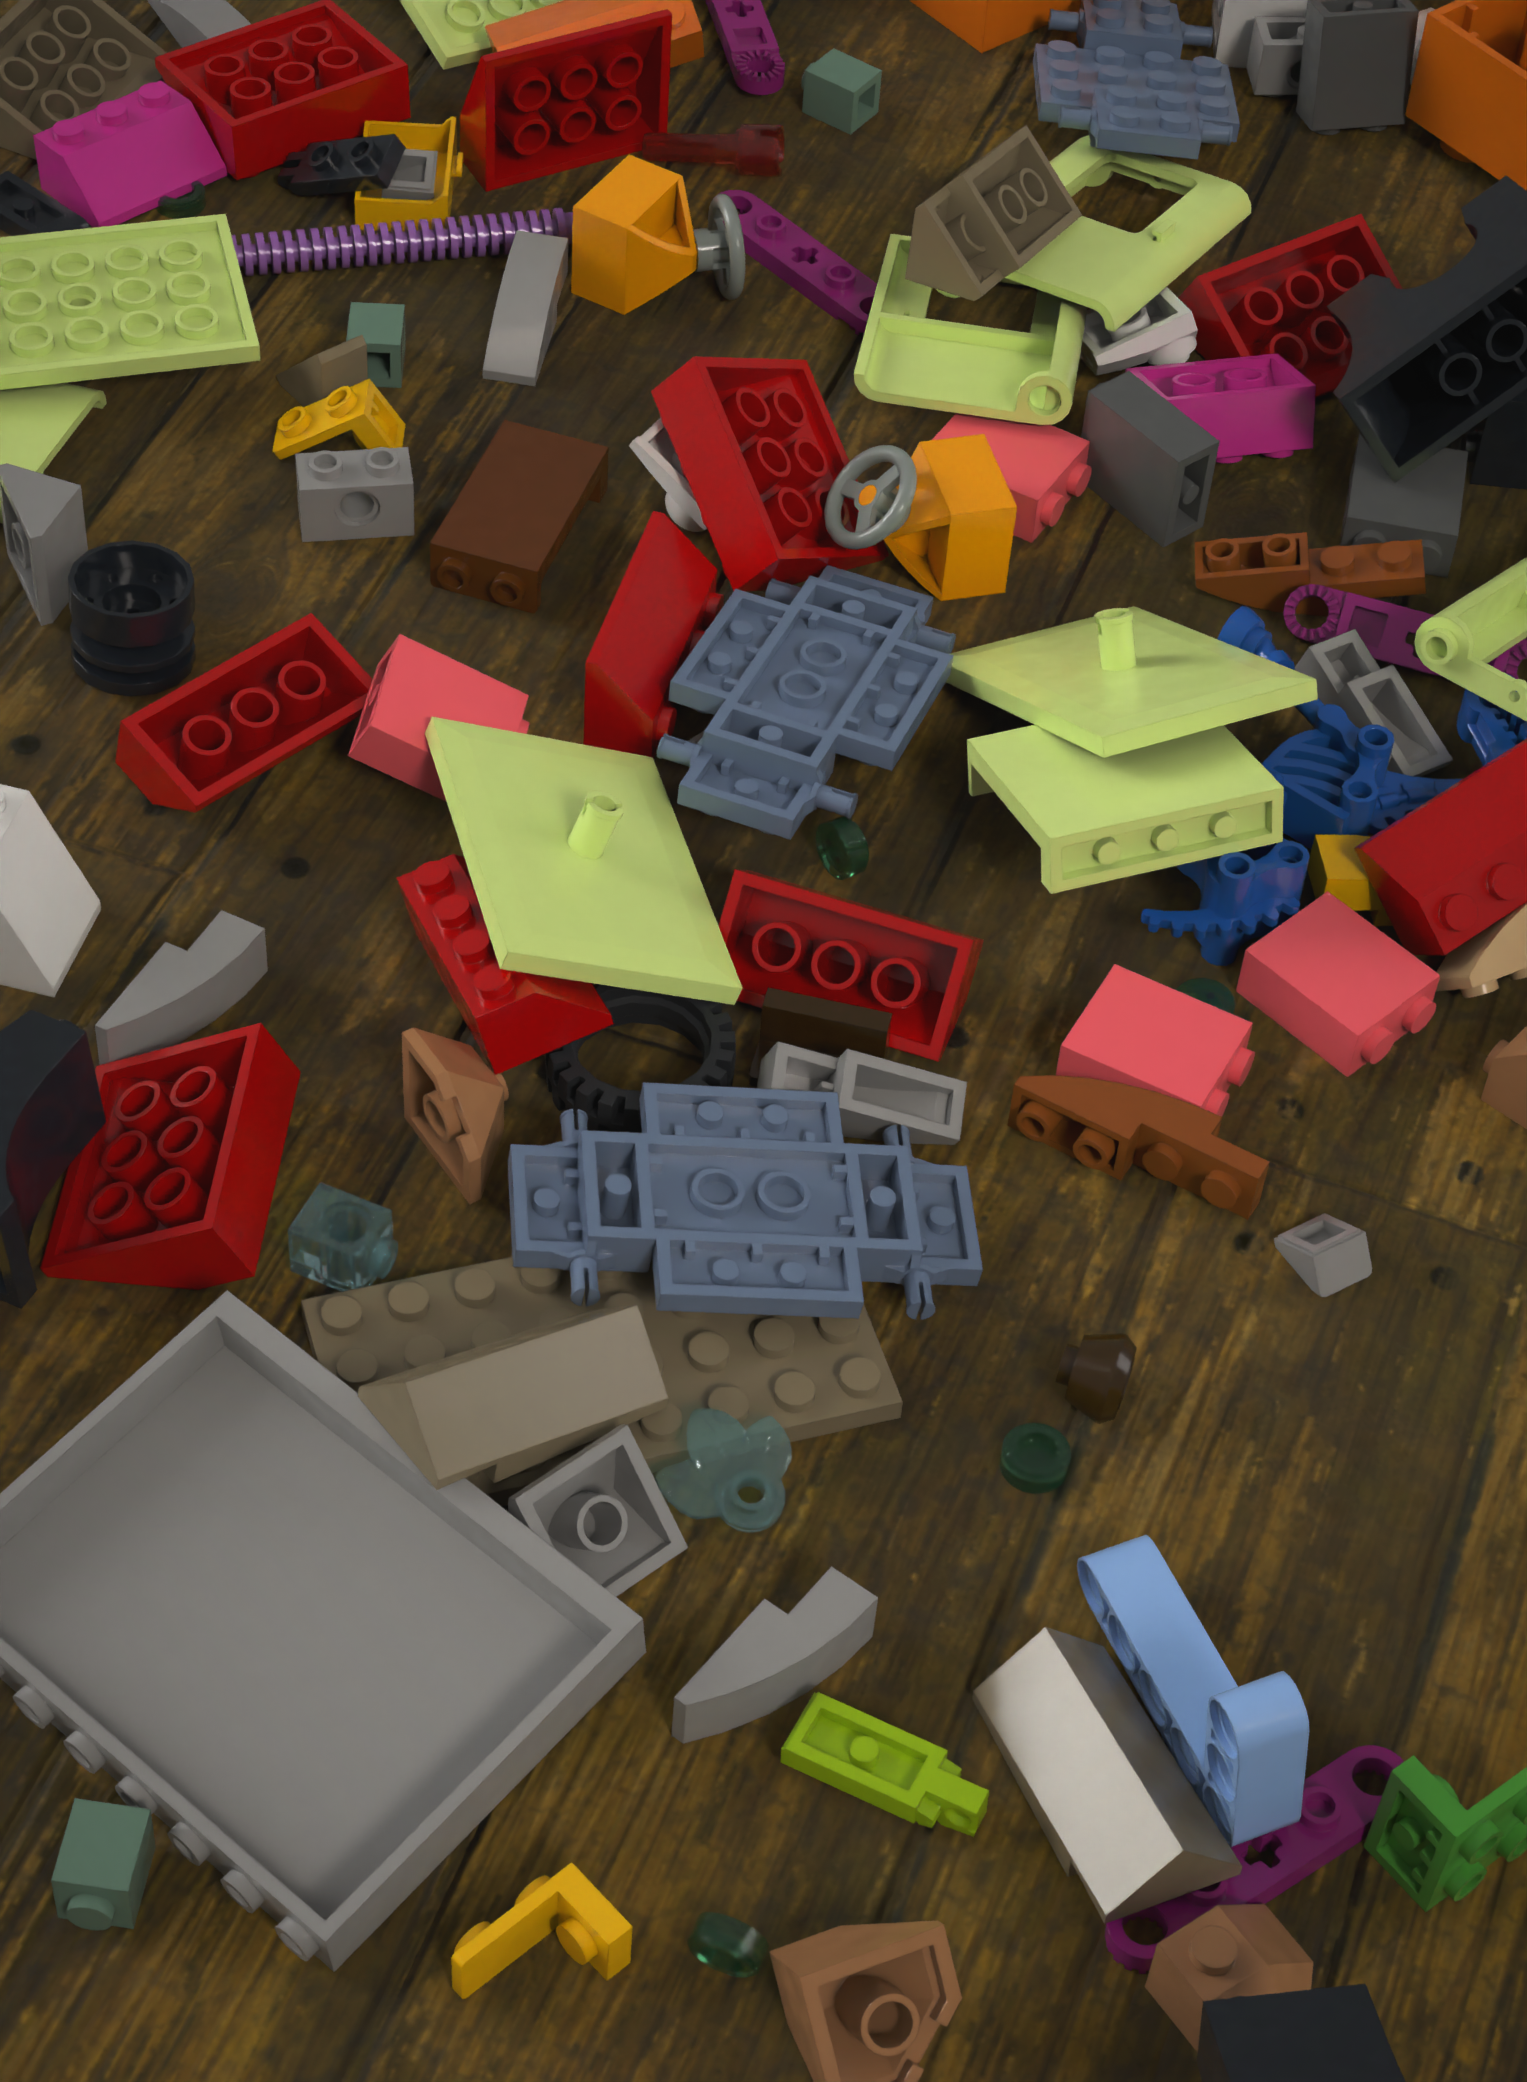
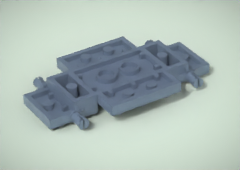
[1033,0,1240,159]
[657,565,956,840]
[508,1082,983,1320]

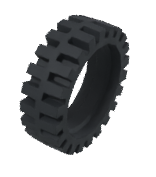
[545,983,736,1133]

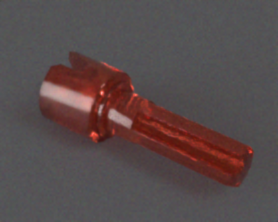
[642,124,785,177]

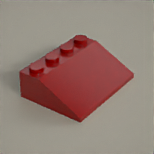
[155,0,411,180]
[460,9,672,192]
[1178,214,1403,399]
[651,356,889,591]
[40,1023,301,1290]

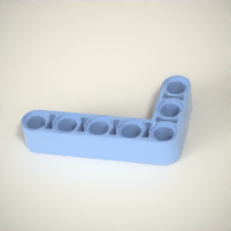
[1077,1535,1309,1847]

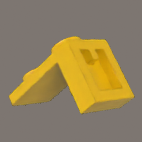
[273,378,406,460]
[451,1862,633,1999]

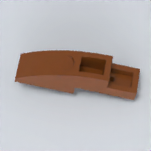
[1195,532,1426,616]
[1007,1075,1270,1219]

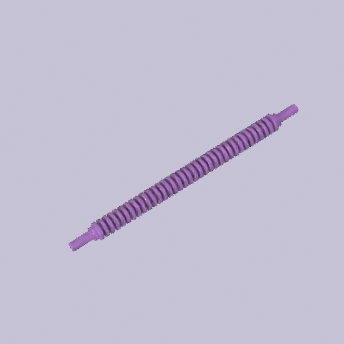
[231,208,573,277]

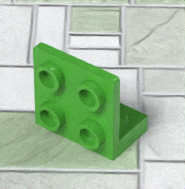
[1363,1755,1527,1912]

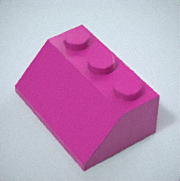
[33,80,227,227]
[1125,353,1316,463]

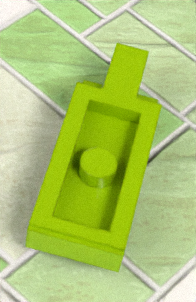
[780,1692,989,1837]

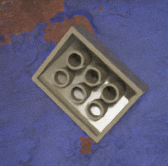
[0,0,167,160]

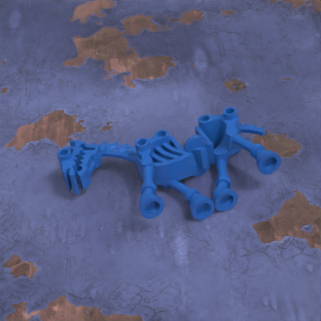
[1140,606,1527,966]

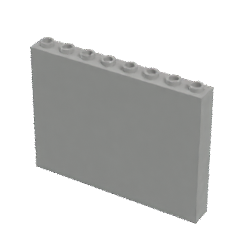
[0,1290,646,1972]

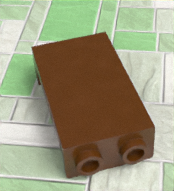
[430,420,609,613]

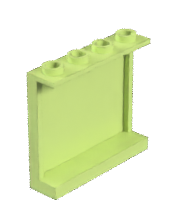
[967,725,1284,894]

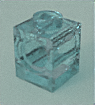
[288,1182,398,1292]

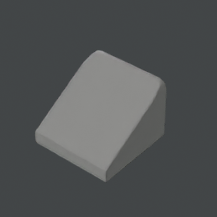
[382,149,438,200]
[1274,1213,1372,1297]

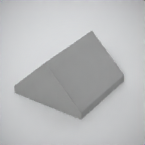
[0,463,88,626]
[508,1424,688,1597]

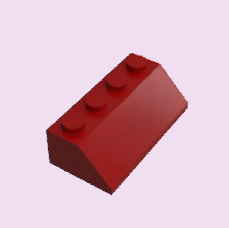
[583,511,724,759]
[115,613,373,813]
[1354,738,1527,955]
[396,854,614,1075]
[719,869,984,1062]

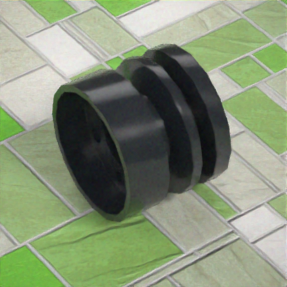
[68,540,196,697]

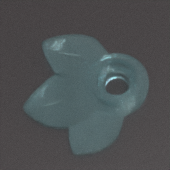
[655,1408,792,1533]

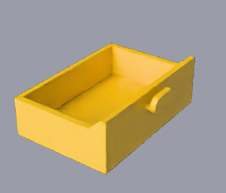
[354,116,463,232]

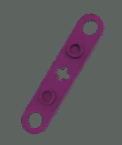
[705,0,785,95]
[717,190,877,336]
[1283,584,1527,679]
[1105,1745,1404,1974]

